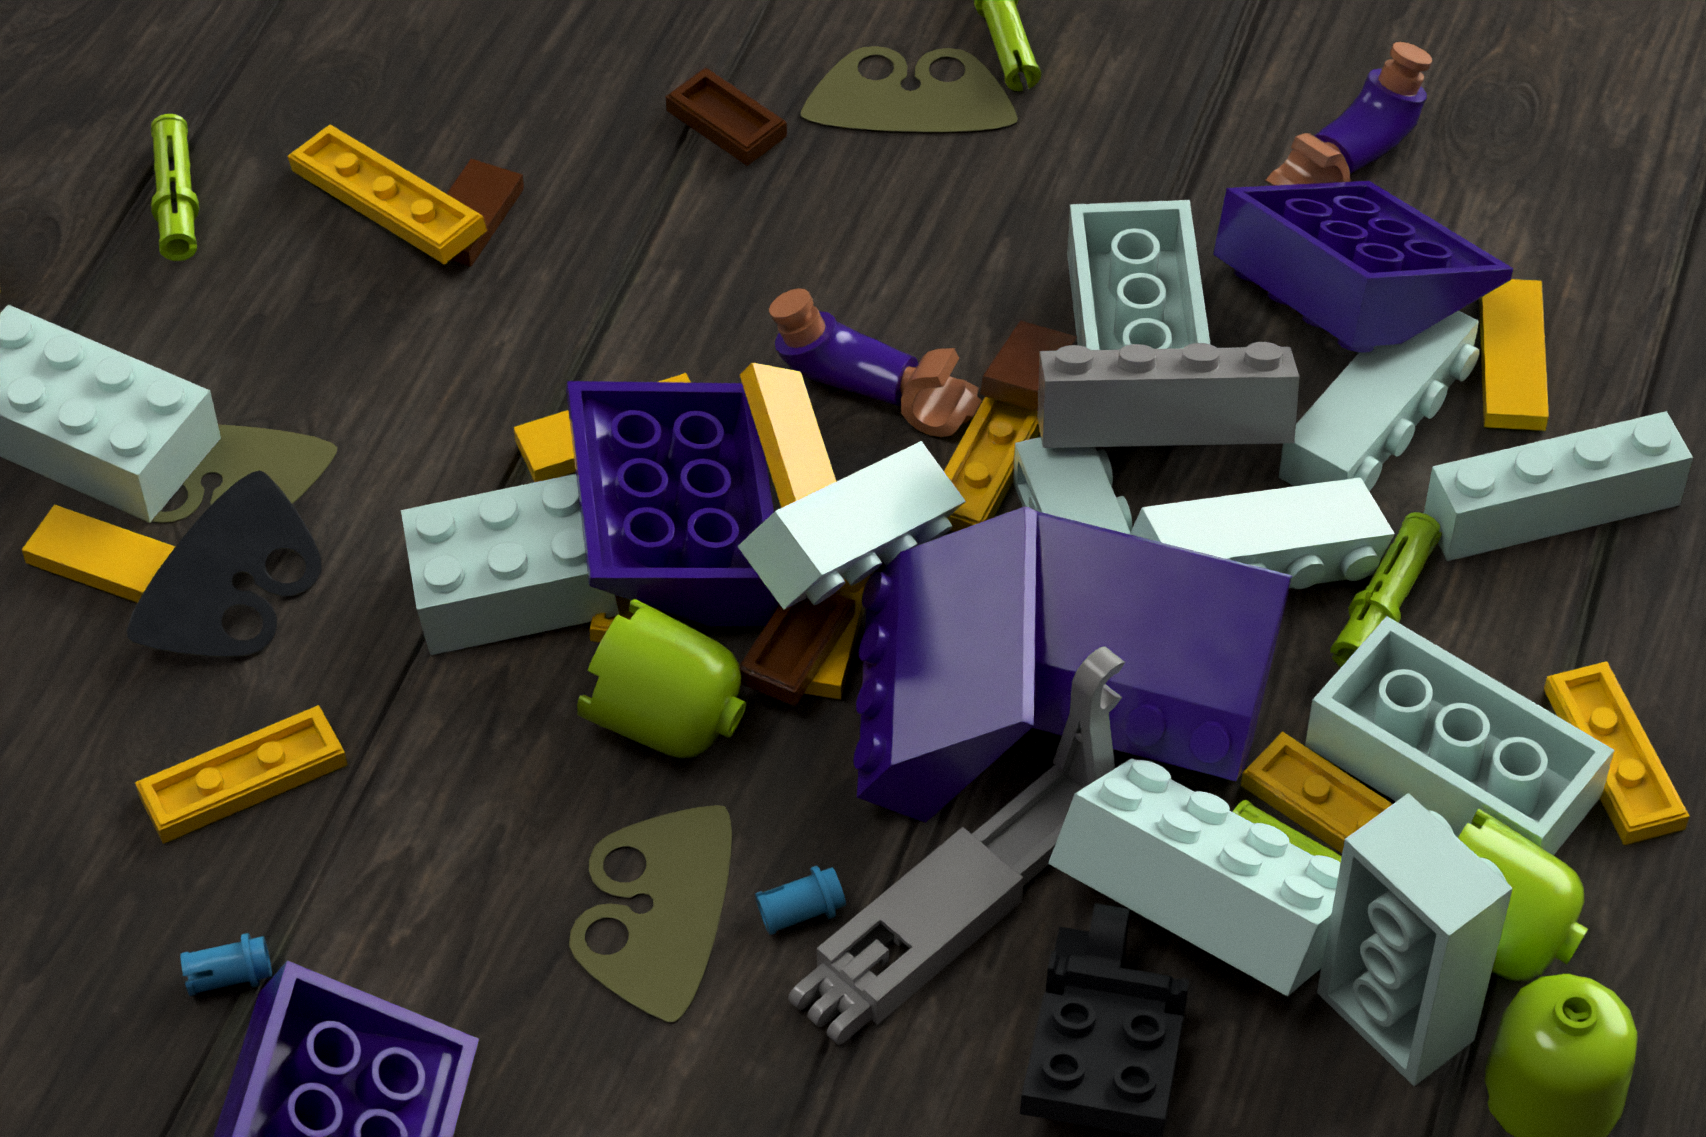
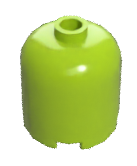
[577,599,746,759]
[1458,809,1588,981]
[1485,974,1638,1137]

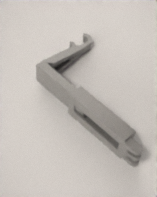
[788,647,1125,1045]

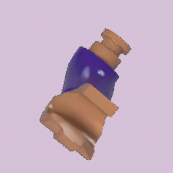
[1265,42,1432,186]
[769,288,982,437]

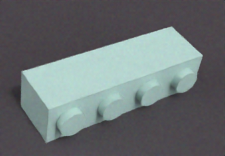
[1279,311,1479,491]
[1424,411,1693,561]
[1013,437,1132,534]
[737,441,966,610]
[1130,477,1395,589]

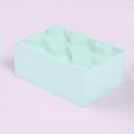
[401,474,619,656]

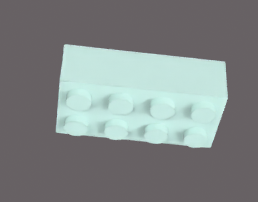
[1067,200,1211,350]
[0,305,221,523]
[1305,616,1614,855]
[1048,758,1340,996]
[1317,793,1513,1086]

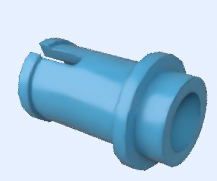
[755,866,846,935]
[180,933,272,996]

